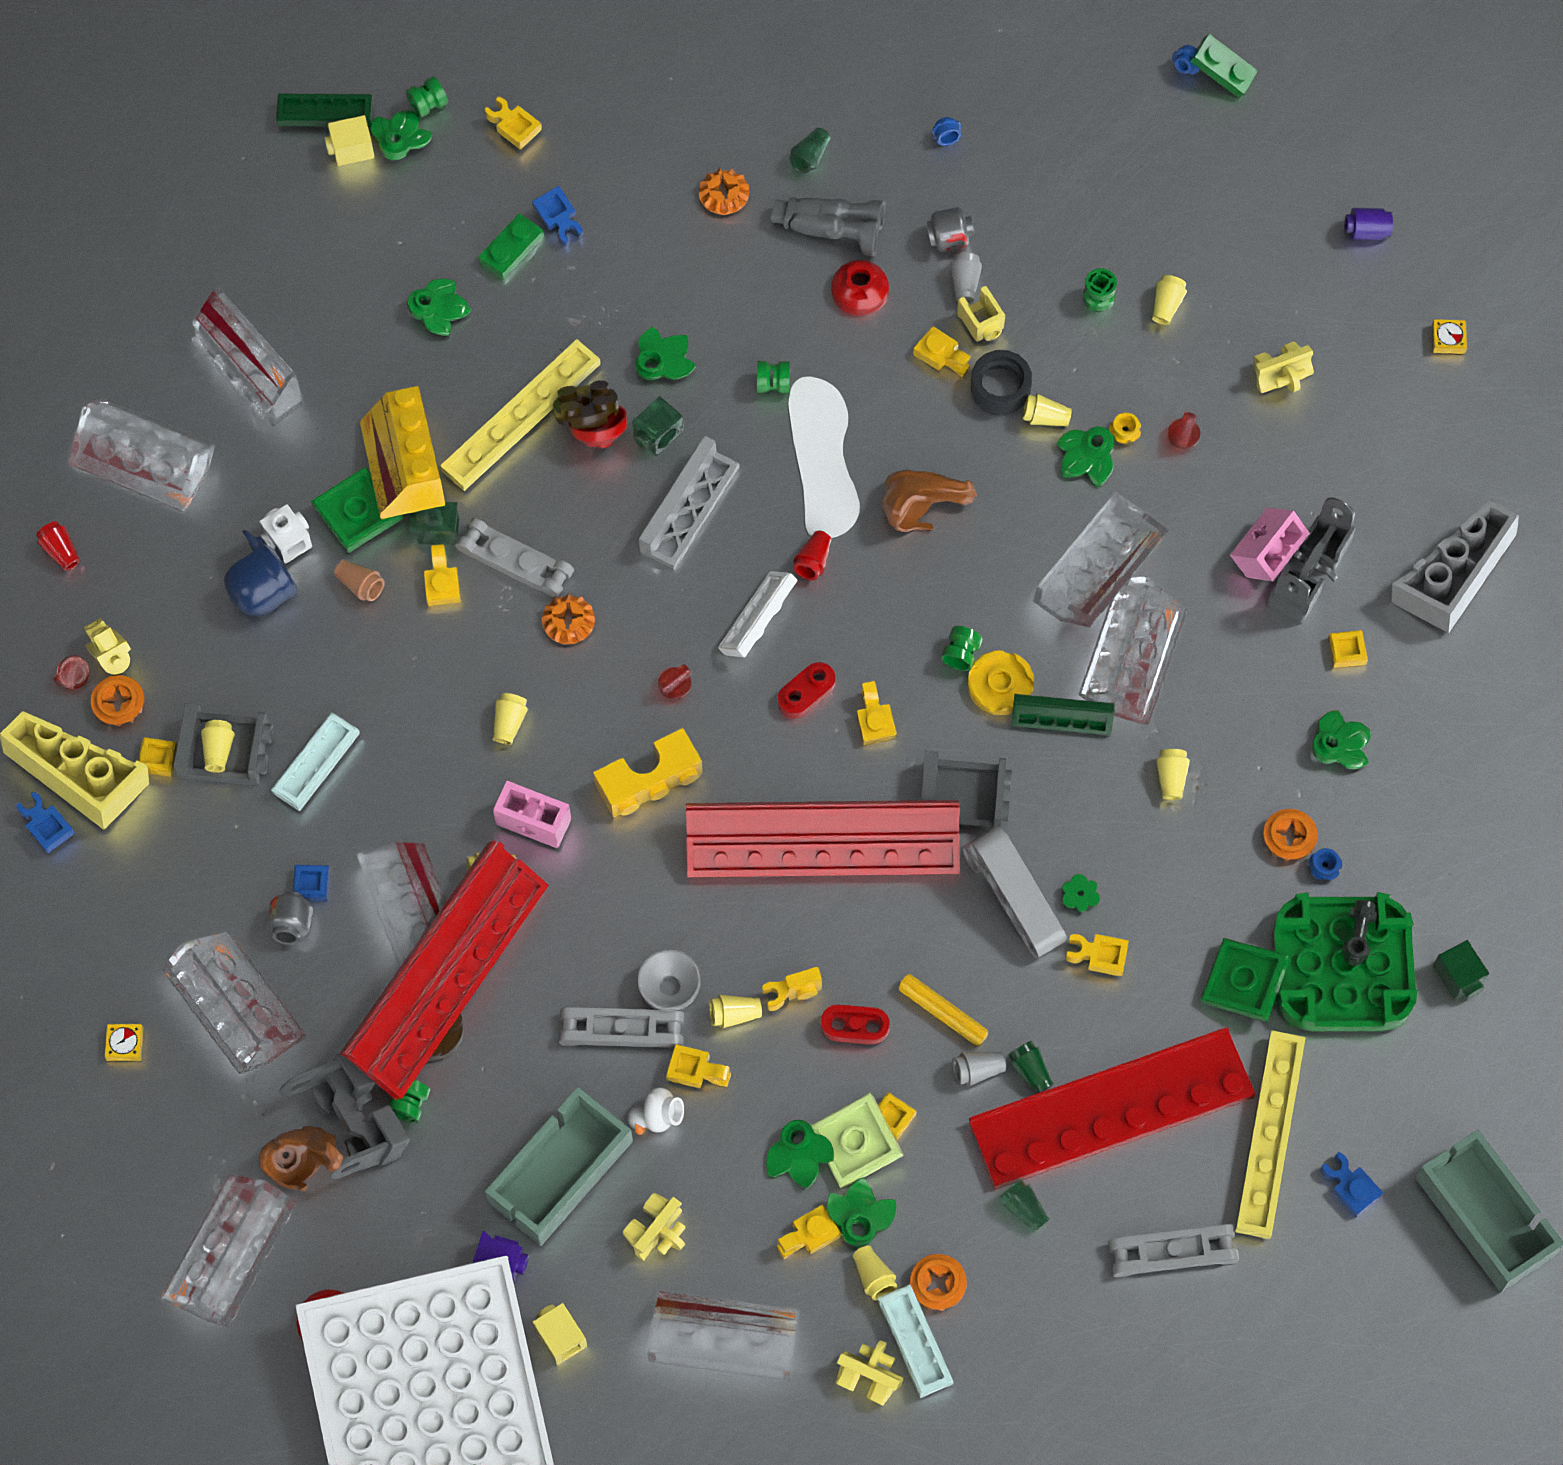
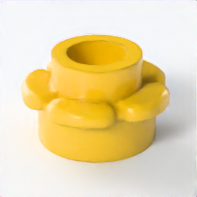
[1109,412,1141,444]

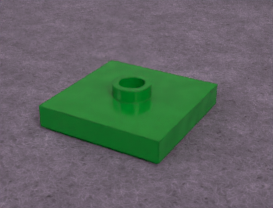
[311,466,403,554]
[1201,938,1290,1022]

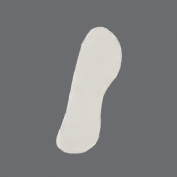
[788,376,860,538]

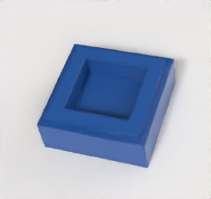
[293,865,330,902]

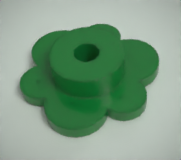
[1062,874,1100,913]

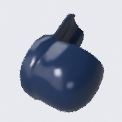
[224,530,298,616]

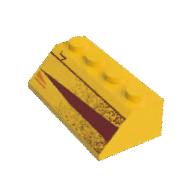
[360,386,445,519]

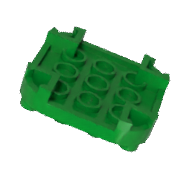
[1273,892,1418,1031]

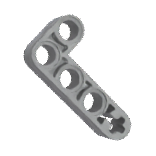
[962,826,1067,959]

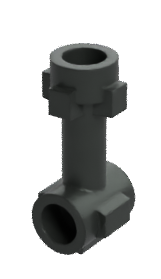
[1341,900,1377,966]

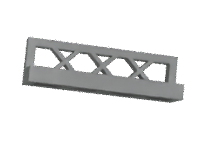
[639,436,739,570]

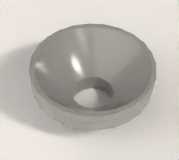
[638,950,701,1011]

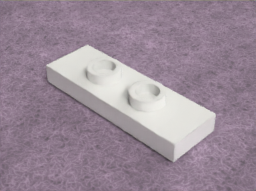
[718,571,797,657]

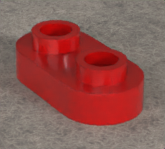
[778,662,836,719]
[821,1004,890,1045]

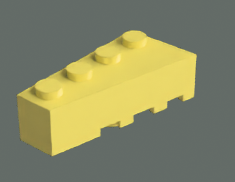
[0,711,150,830]

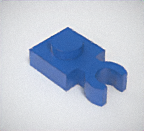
[532,186,583,246]
[16,792,75,854]
[1320,1152,1383,1218]

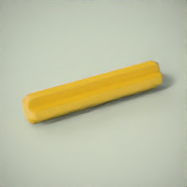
[898,974,988,1046]

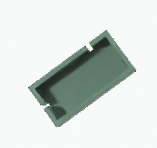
[485,1087,633,1246]
[1415,1129,1563,1293]

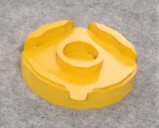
[968,650,1034,715]

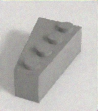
[1391,500,1519,633]

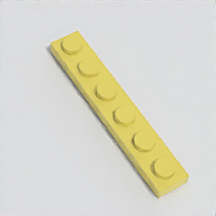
[440,339,601,491]
[1235,1030,1306,1239]

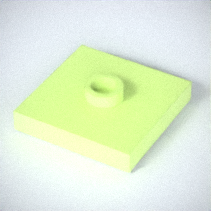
[811,1093,904,1189]

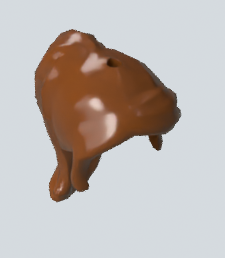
[881,469,977,533]
[259,1126,343,1192]

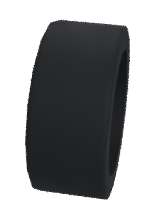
[971,350,1032,415]

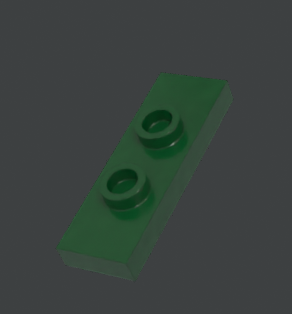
[276,93,373,127]
[1011,694,1115,735]

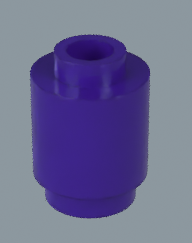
[1344,208,1393,240]

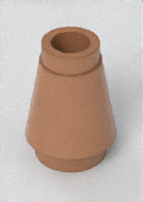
[334,560,384,602]

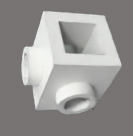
[259,504,312,564]

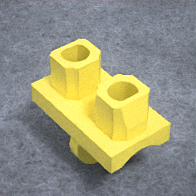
[1253,341,1314,394]
[84,618,131,675]
[623,1193,686,1261]
[836,1340,904,1405]

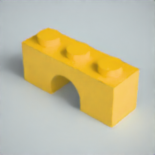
[593,728,703,818]

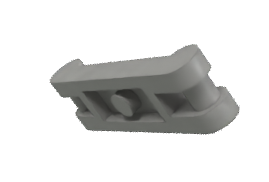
[455,518,574,598]
[558,1007,685,1050]
[1108,1224,1239,1277]

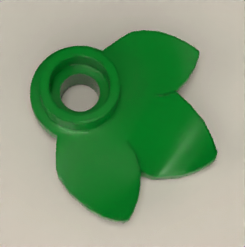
[371,110,432,160]
[407,278,471,336]
[635,327,696,380]
[1056,426,1115,487]
[1312,710,1371,769]
[766,1120,834,1189]
[827,1178,896,1247]

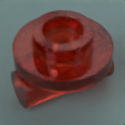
[1168,412,1200,449]
[53,654,90,689]
[658,664,692,700]

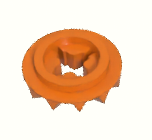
[699,167,749,215]
[542,593,595,644]
[91,675,145,727]
[1263,809,1318,861]
[910,1254,967,1311]

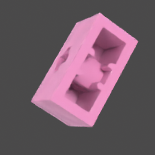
[1230,508,1310,581]
[493,781,571,848]

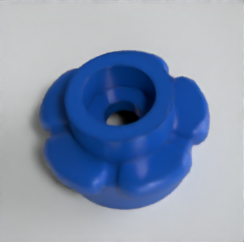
[1172,45,1199,75]
[932,117,961,146]
[1308,848,1342,881]

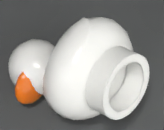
[627,1088,684,1135]

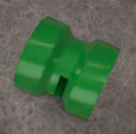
[405,76,448,118]
[1083,268,1117,312]
[757,361,790,394]
[941,626,983,671]
[388,1080,431,1124]

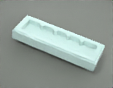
[271,712,360,811]
[877,1285,954,1398]

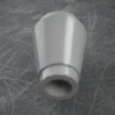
[950,253,982,303]
[952,1052,1006,1087]

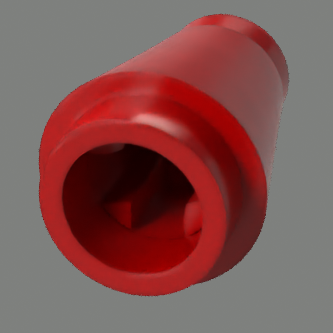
[36,521,81,571]
[793,530,832,580]

